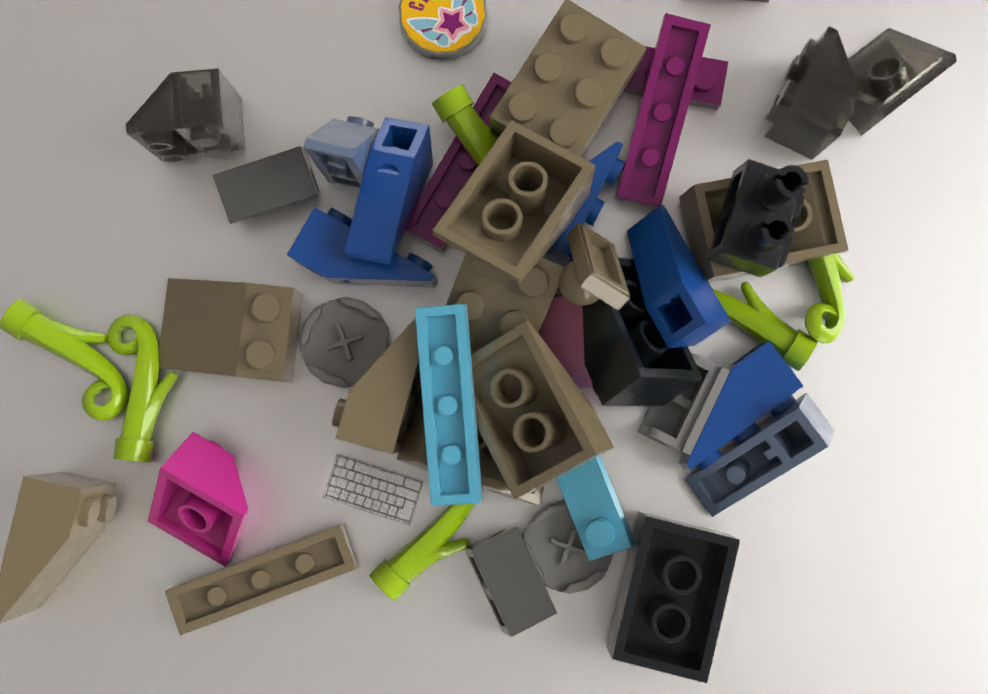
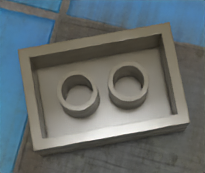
[490,0,647,157]
[446,249,571,354]

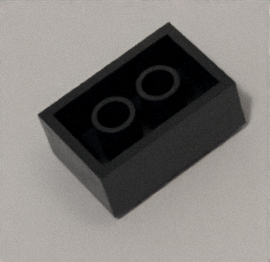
[606,512,740,683]

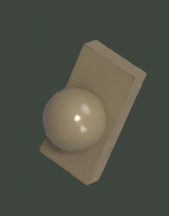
[558,223,630,310]

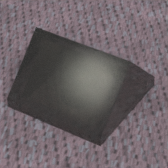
[820,28,957,136]

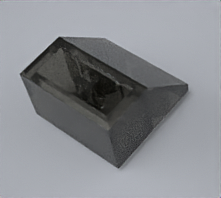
[764,26,861,160]
[126,68,246,162]

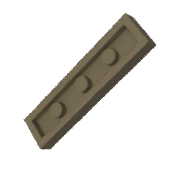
[165,523,359,635]

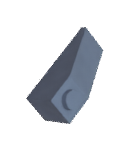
[304,116,379,189]
[685,393,835,517]

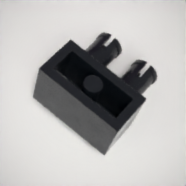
[707,159,809,277]

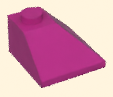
[148,432,248,567]

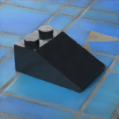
[583,257,703,406]

